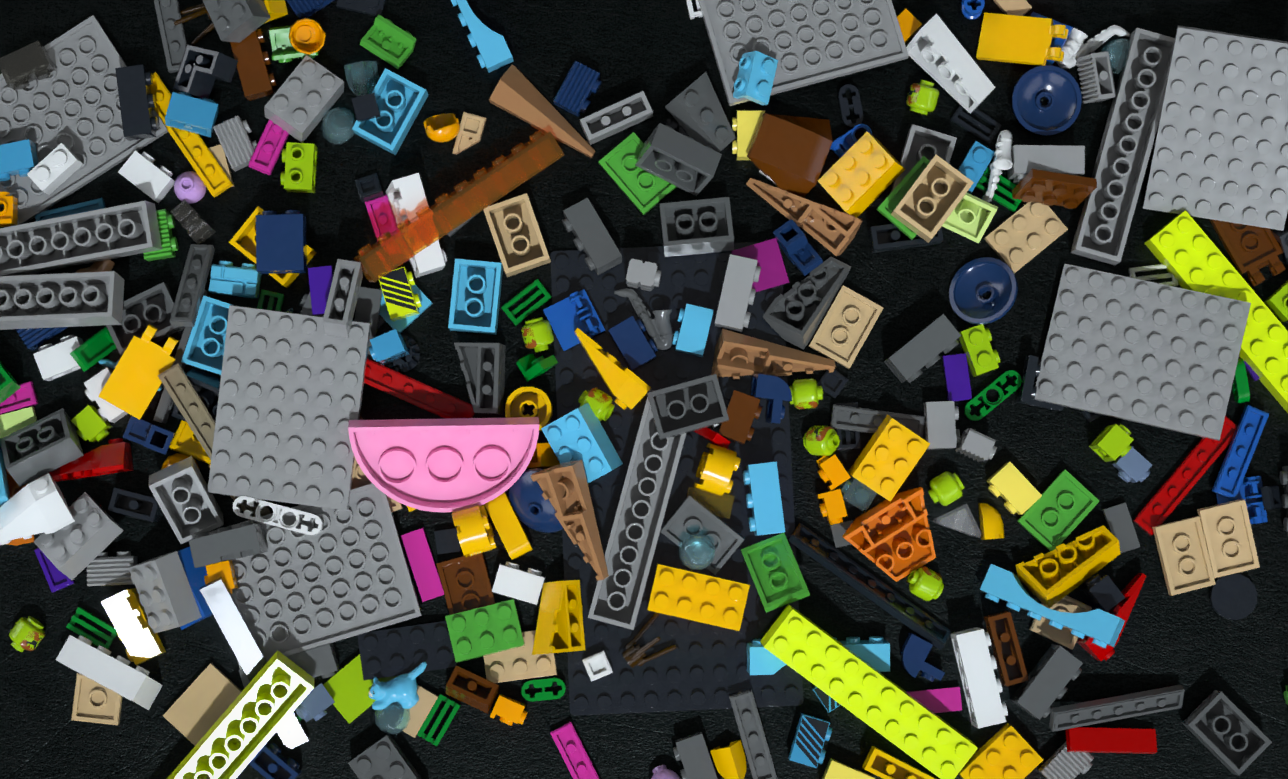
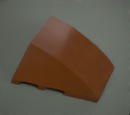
[747,113,833,197]

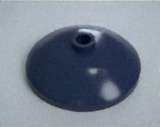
[1012,65,1082,135]
[949,257,1018,325]
[509,468,563,533]

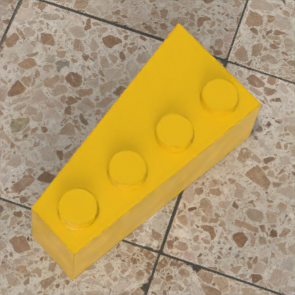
[1016,525,1120,608]

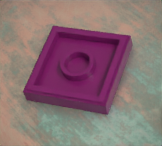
[731,238,789,292]

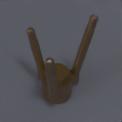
[174,3,215,46]
[622,612,676,668]

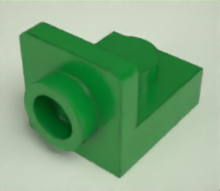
[516,354,558,382]

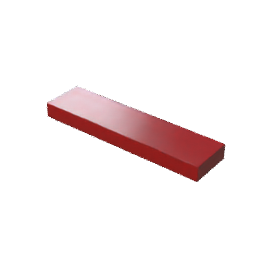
[1065,727,1157,754]

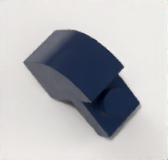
[773,219,823,276]
[750,374,792,424]
[123,416,175,455]
[900,633,945,682]

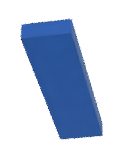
[1212,405,1269,500]

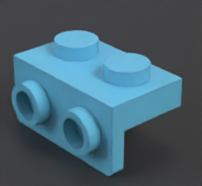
[733,51,778,105]

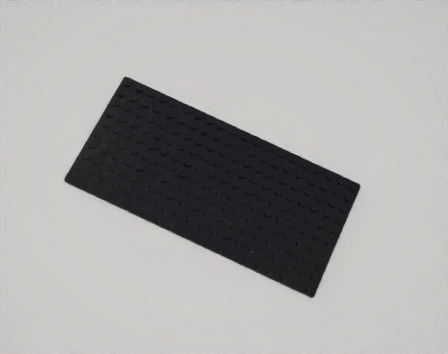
[550,242,803,716]

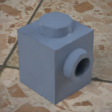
[1112,447,1152,483]
[295,683,335,722]

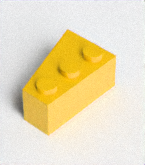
[532,580,585,655]

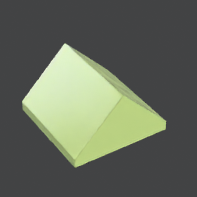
[942,193,998,243]

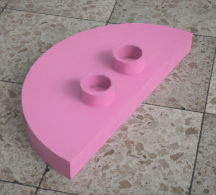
[348,417,539,513]

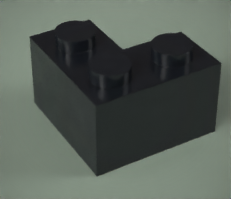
[173,45,238,99]

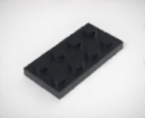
[357,621,457,681]

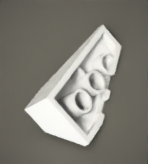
[0,473,75,545]

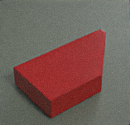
[694,427,731,448]

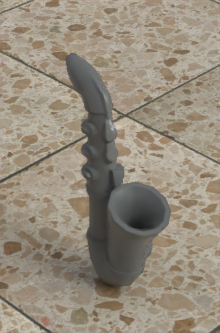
[614,288,674,350]

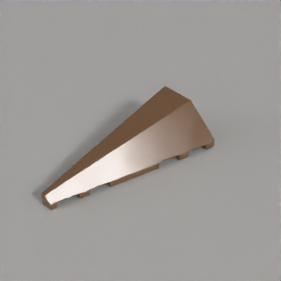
[489,65,595,158]
[746,178,862,256]
[711,329,836,380]
[530,459,609,581]

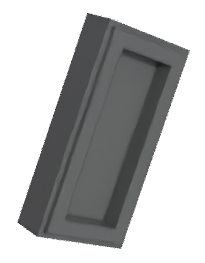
[1102,503,1140,553]

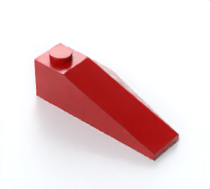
[35,438,134,482]
[1076,573,1146,661]

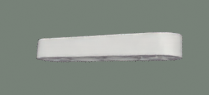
[233,496,323,536]

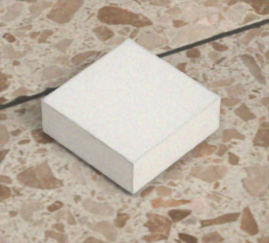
[582,651,613,682]

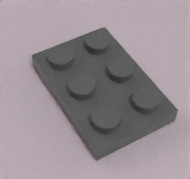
[660,494,745,575]

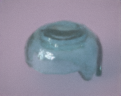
[321,107,356,144]
[678,534,716,570]
[374,702,410,734]

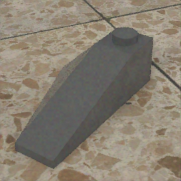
[763,257,851,350]

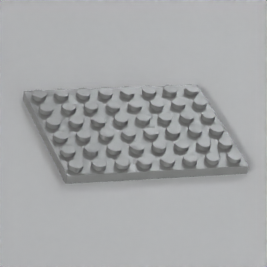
[698,0,909,106]
[0,15,168,225]
[1143,26,1288,231]
[1034,264,1251,441]
[207,305,371,511]
[208,483,422,670]

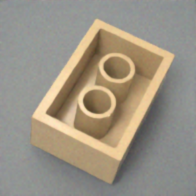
[891,155,974,243]
[483,193,551,277]

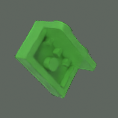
[360,15,416,69]
[269,25,319,63]

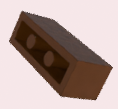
[230,29,277,101]
[984,611,1029,686]

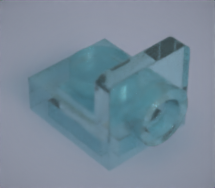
[841,478,877,513]

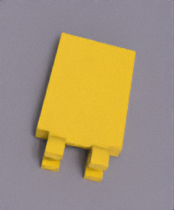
[976,13,1069,66]
[98,324,178,420]

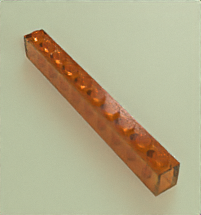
[354,130,564,282]

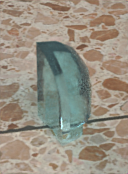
[1101,38,1129,74]
[344,61,379,96]

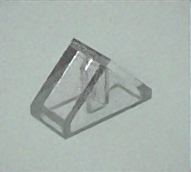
[933,504,981,538]

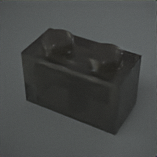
[0,41,55,90]

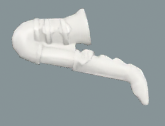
[1057,25,1130,69]
[982,130,1013,203]

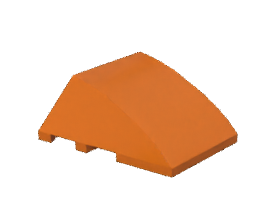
[842,487,936,582]

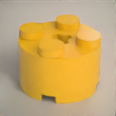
[505,386,553,432]
[694,443,741,496]
[452,504,497,557]

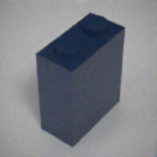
[256,210,307,274]

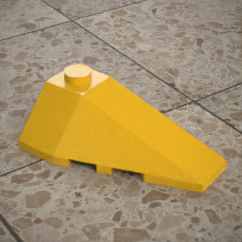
[574,328,651,410]

